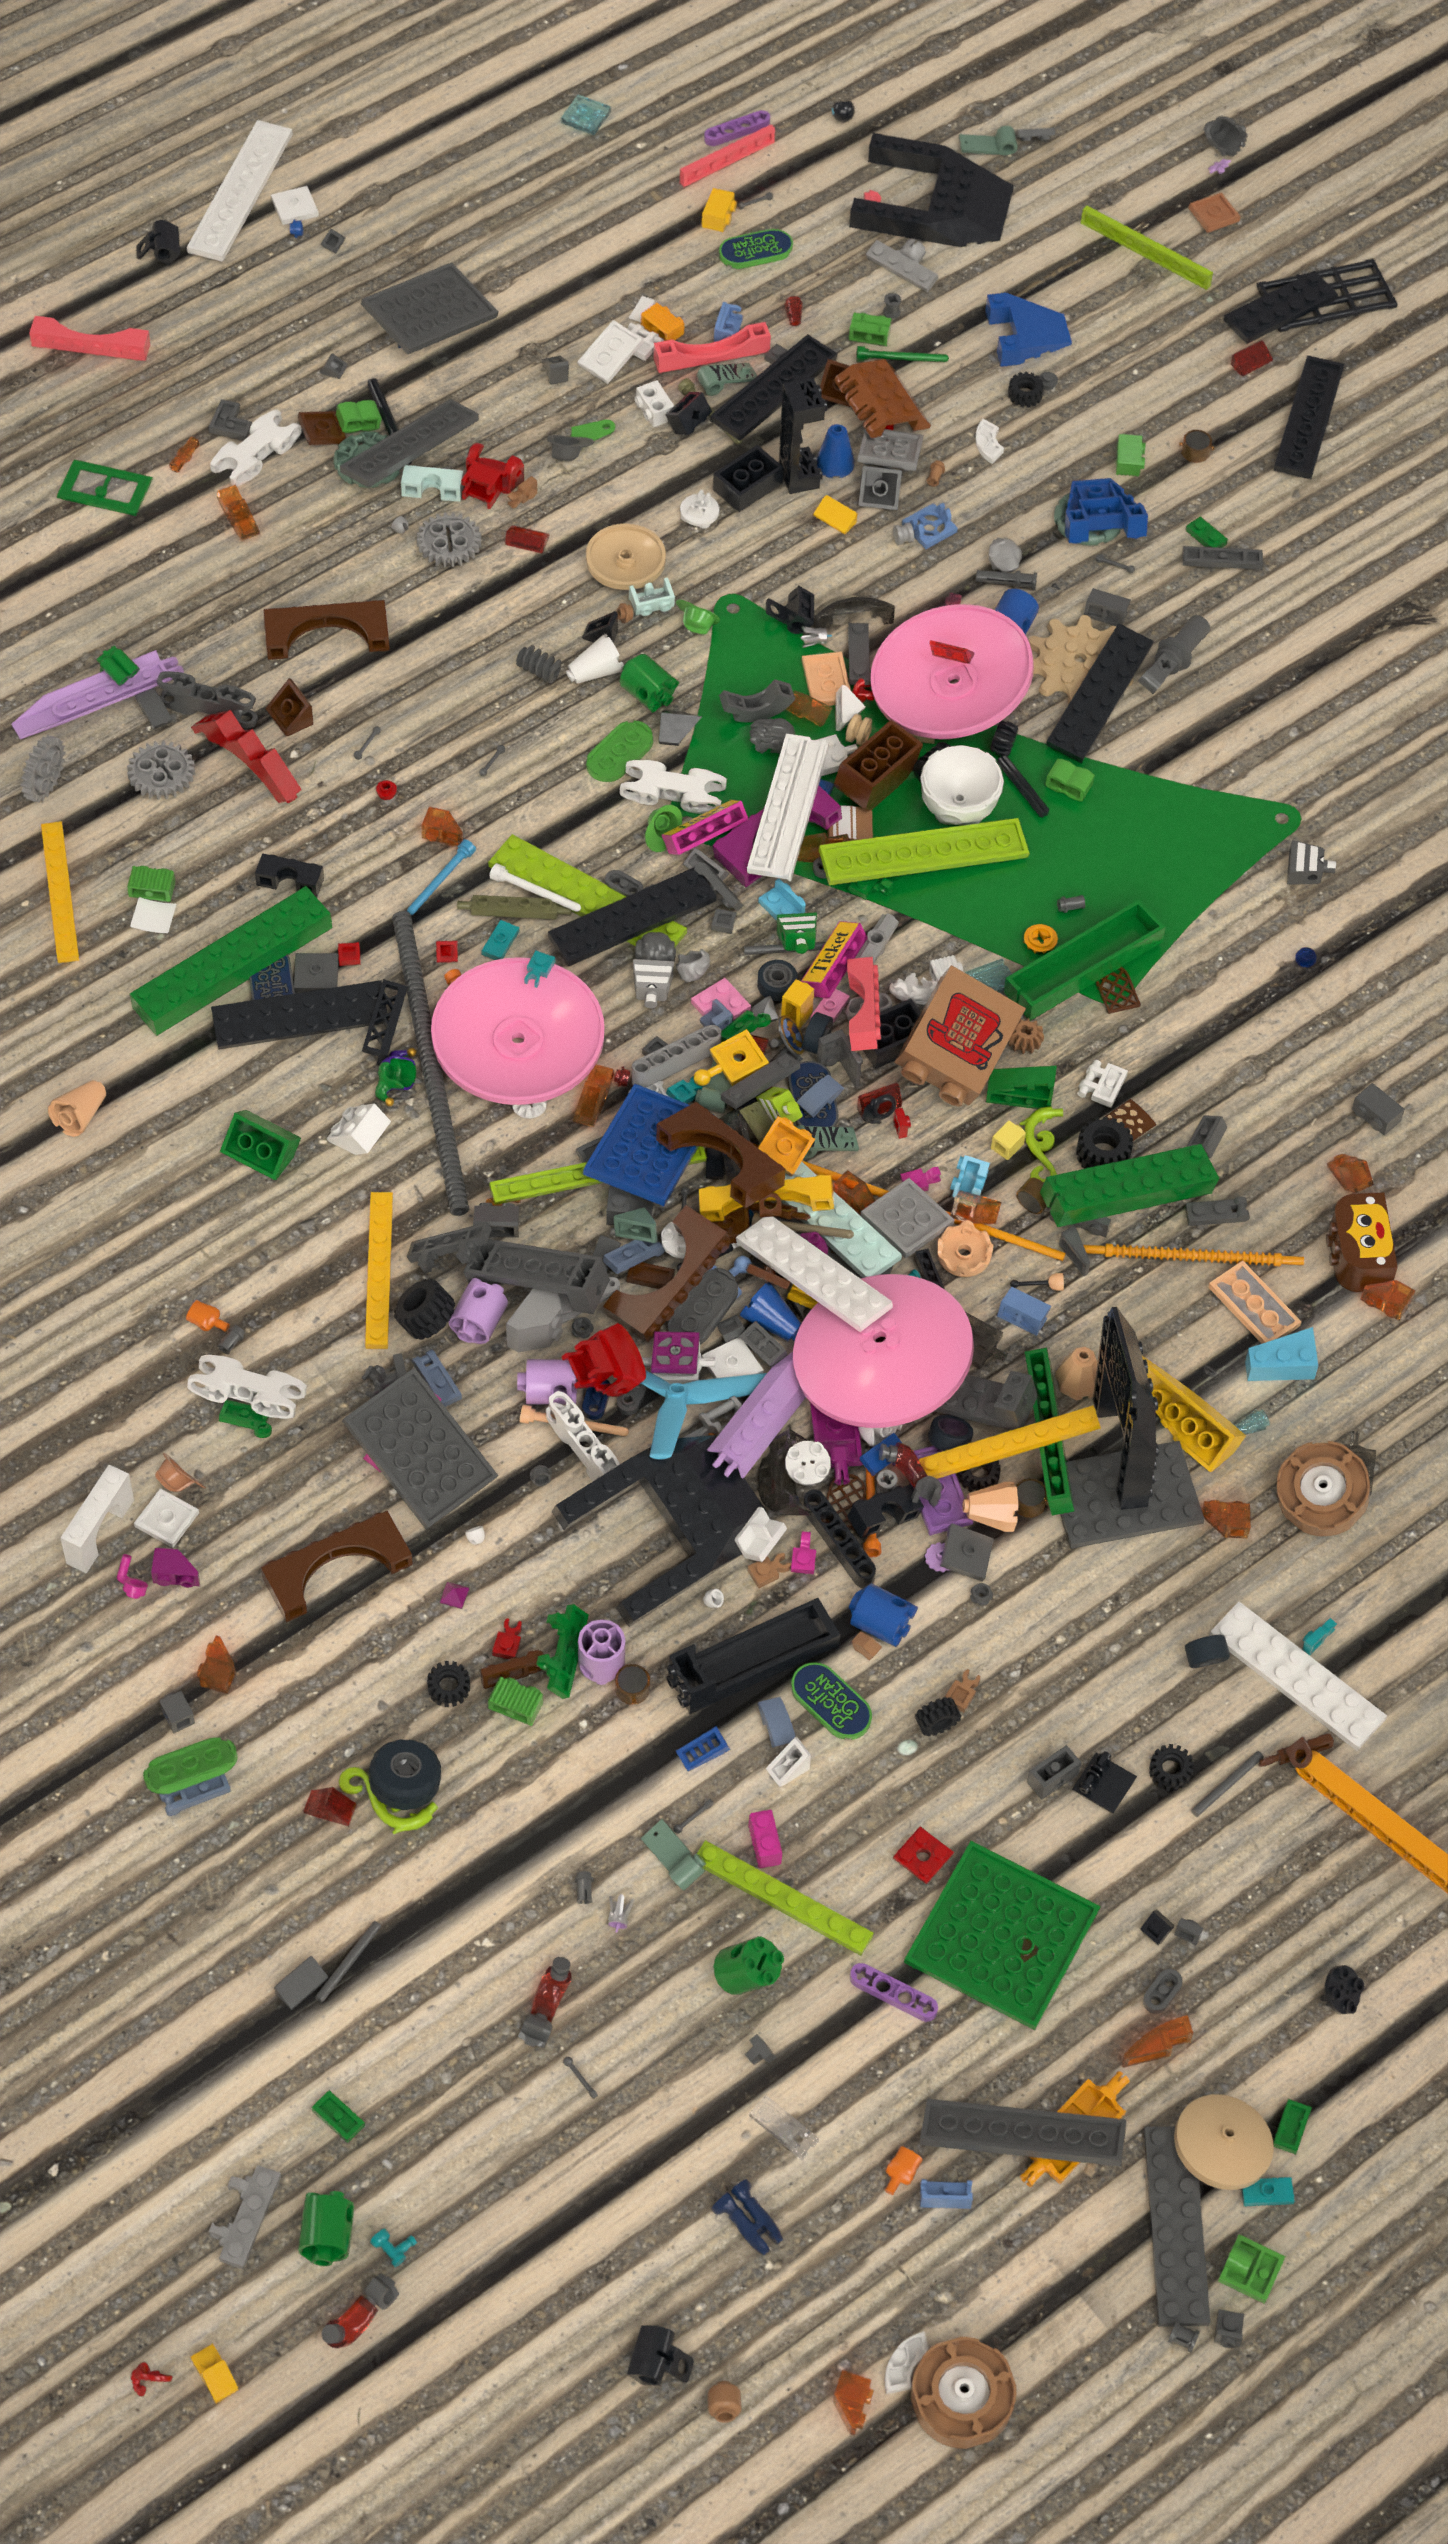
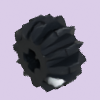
[990,720,1018,756]

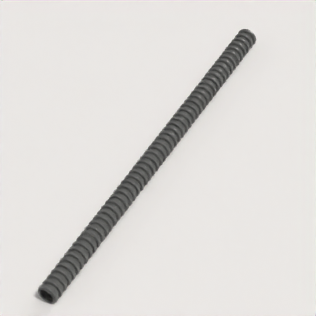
[392,911,469,1216]

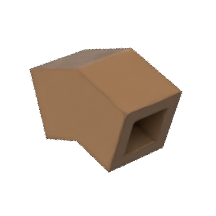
[852,1631,882,1660]

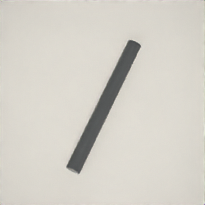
[744,942,826,955]
[1191,1751,1264,1817]
[315,1921,382,2003]

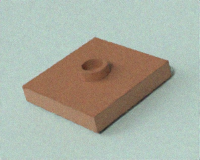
[1189,192,1241,233]

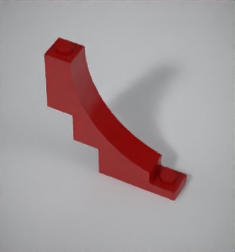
[191,710,302,803]

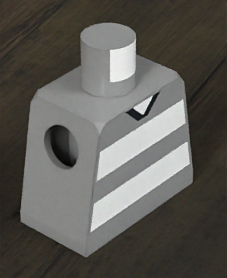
[633,959,674,1008]

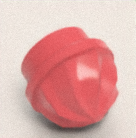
[864,190,882,202]

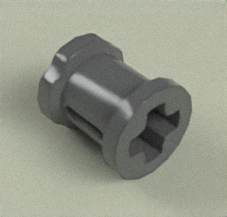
[883,293,901,319]
[1168,2320,1200,2353]

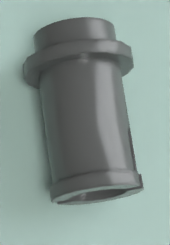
[1057,895,1085,913]
[217,1325,245,1354]
[575,1871,594,1904]

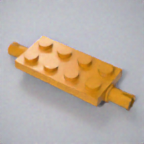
[1020,2071,1130,2187]

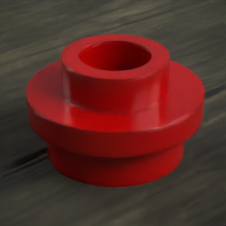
[376,780,397,800]

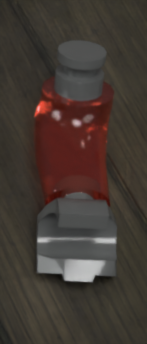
[879,1442,942,1508]
[518,1957,572,2048]
[321,2274,399,2348]

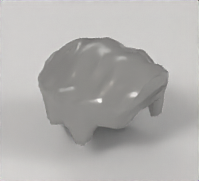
[989,537,1022,573]
[676,949,710,982]

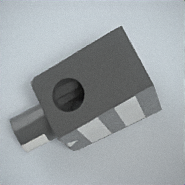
[1287,840,1336,885]

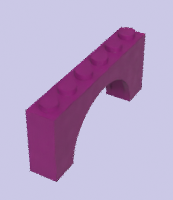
[713,785,842,888]

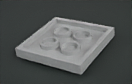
[858,429,924,471]
[860,1178,954,1258]

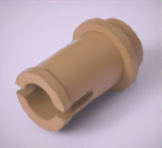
[927,461,945,487]

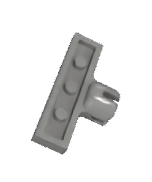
[866,238,938,293]

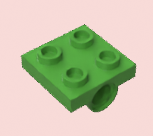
[1218,2234,1286,2304]

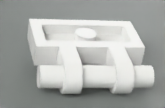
[628,322,664,361]
[1077,1060,1128,1108]

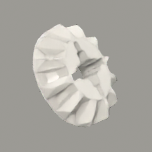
[512,1101,547,1119]

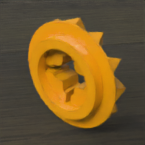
[1024,924,1058,954]

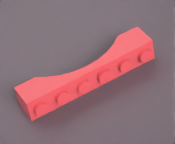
[29,316,150,361]
[654,322,771,373]
[847,957,881,1051]

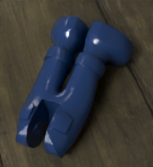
[711,2179,783,2256]

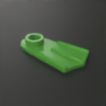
[571,419,615,441]

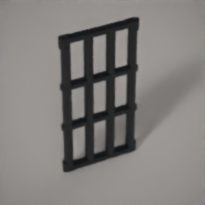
[1256,258,1398,333]

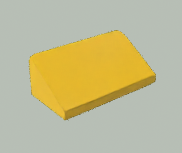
[813,495,857,534]

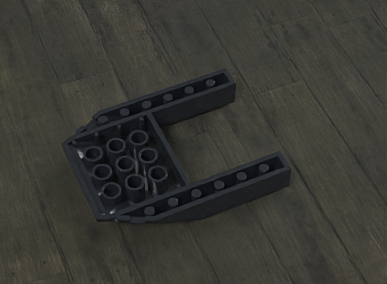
[849,133,1014,247]
[1093,1307,1159,1510]
[551,1435,766,1627]

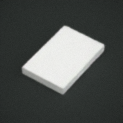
[577,320,644,384]

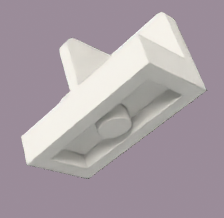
[735,1507,787,1562]

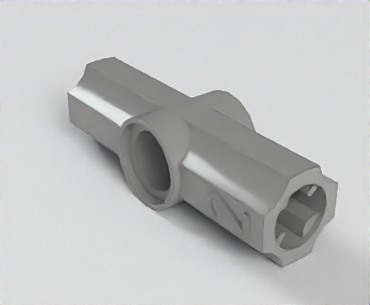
[855,913,899,964]

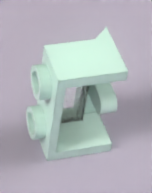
[629,577,675,616]

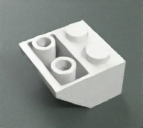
[327,1103,391,1155]

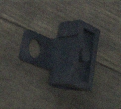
[136,220,180,266]
[766,585,814,634]
[627,2325,694,2385]

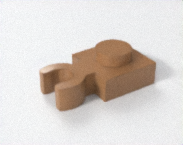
[507,476,537,509]
[747,1553,791,1588]
[945,1669,981,1713]

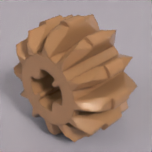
[1008,1017,1044,1054]

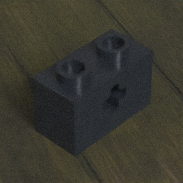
[665,392,712,435]

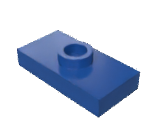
[859,1433,908,1476]

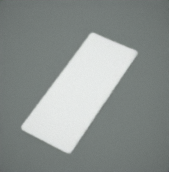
[629,296,655,322]

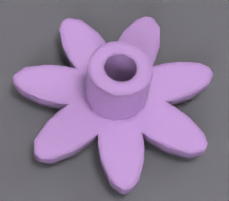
[1208,159,1231,174]

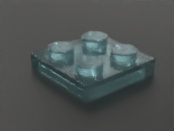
[561,95,611,135]

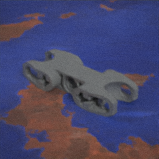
[157,671,258,728]

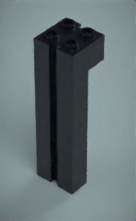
[666,1598,841,1714]

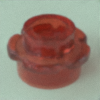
[614,1066,630,1087]

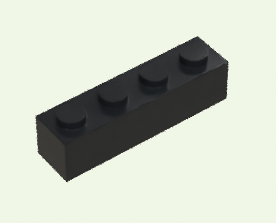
[914,1248,945,1289]

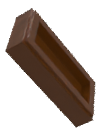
[626,1262,675,1289]

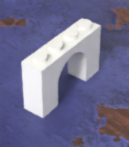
[61,1465,134,1573]

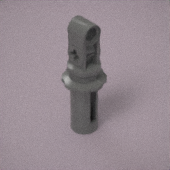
[1138,615,1210,694]

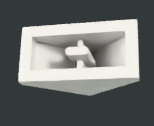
[836,685,865,731]
[766,1737,811,1787]

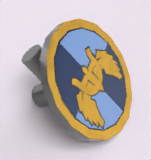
[768,1015,804,1056]

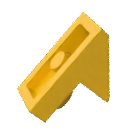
[190,2344,239,2403]

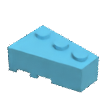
[1245,1327,1318,1381]

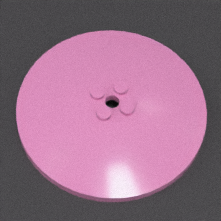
[871,604,1034,739]
[431,958,605,1105]
[793,1274,974,1428]

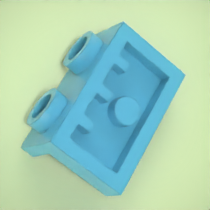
[758,878,806,921]

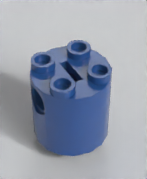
[995,589,1039,635]
[849,1583,918,1647]

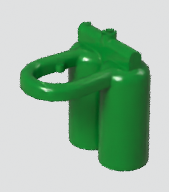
[97,646,140,686]

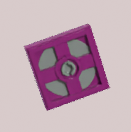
[651,1332,700,1374]

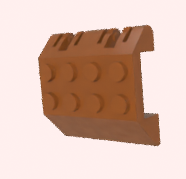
[834,359,931,438]

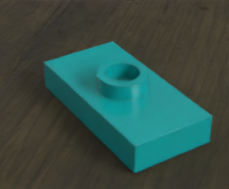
[481,920,520,960]
[1241,2177,1295,2207]

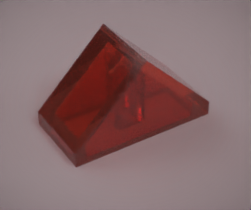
[303,1787,357,1827]

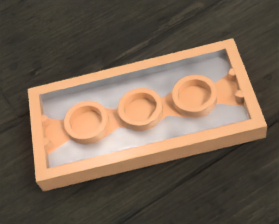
[1208,1261,1301,1344]

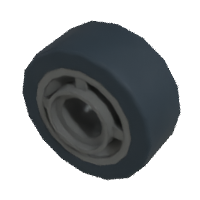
[757,960,798,1001]
[803,1012,833,1054]

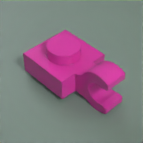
[901,1167,941,1192]
[791,1531,816,1574]

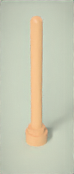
[520,1405,629,1436]

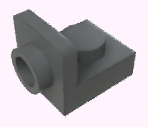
[1214,2309,1244,2348]

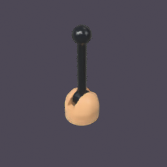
[1010,1273,1064,1291]

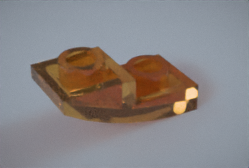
[786,690,832,727]

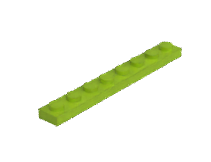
[1081,205,1213,290]
[697,1840,874,1956]

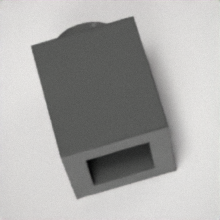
[160,1691,195,1734]

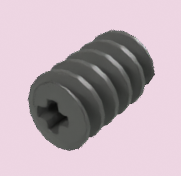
[516,645,562,684]

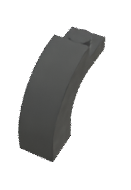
[719,679,796,722]

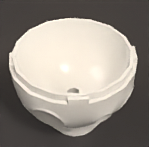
[921,745,1004,825]

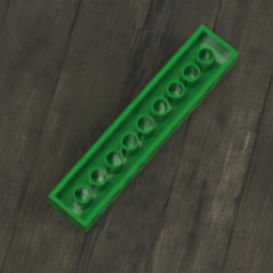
[129,886,333,1036]

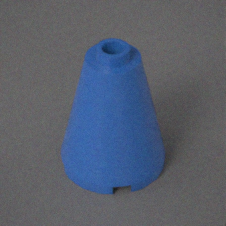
[816,424,855,478]
[740,1282,801,1342]

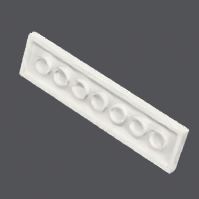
[736,1216,893,1332]
[1209,1601,1387,1751]

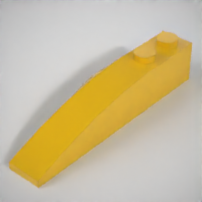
[1142,1356,1246,1472]

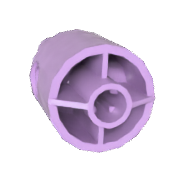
[449,1278,508,1344]
[517,1359,577,1405]
[578,1619,626,1685]

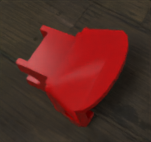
[461,443,524,509]
[561,1323,646,1397]

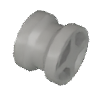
[893,522,914,545]

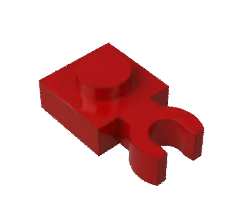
[492,1618,522,1660]

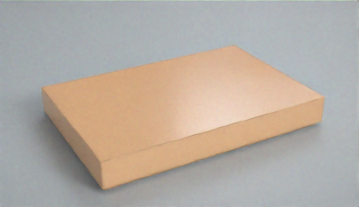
[802,652,851,708]

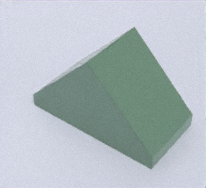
[614,1207,657,1243]

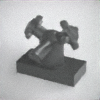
[362,1353,406,1399]

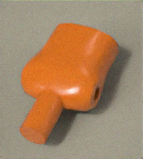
[186,1300,230,1332]
[885,2146,923,2195]

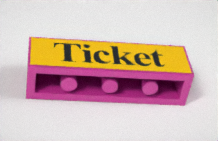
[661,800,748,855]
[801,921,867,999]

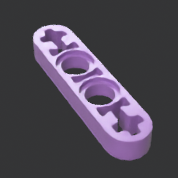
[704,110,770,146]
[850,1963,938,2022]

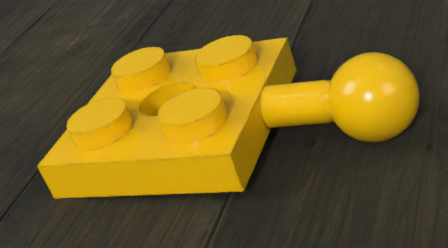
[693,1029,769,1086]

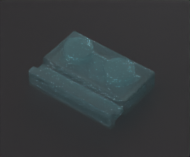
[964,958,1012,992]

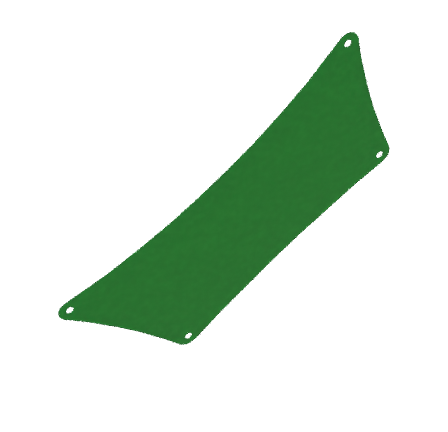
[671,594,1302,1004]

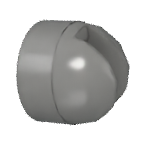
[391,516,409,534]

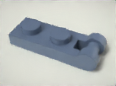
[603,1240,665,1274]
[412,1349,462,1407]
[159,1773,231,1816]

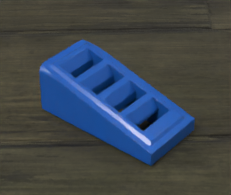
[676,1726,731,1771]

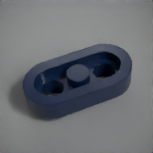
[582,1379,610,1420]

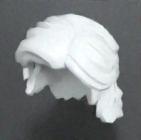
[889,973,938,1010]

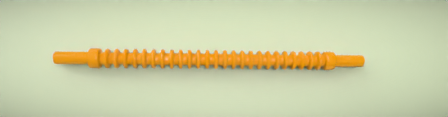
[1083,1243,1304,1267]

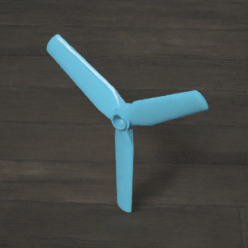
[641,1370,767,1460]

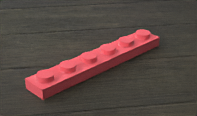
[680,124,775,187]

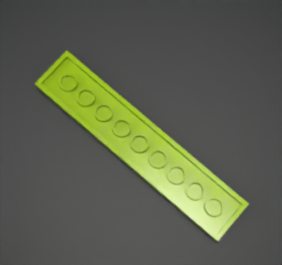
[818,818,1029,885]
[488,834,687,947]

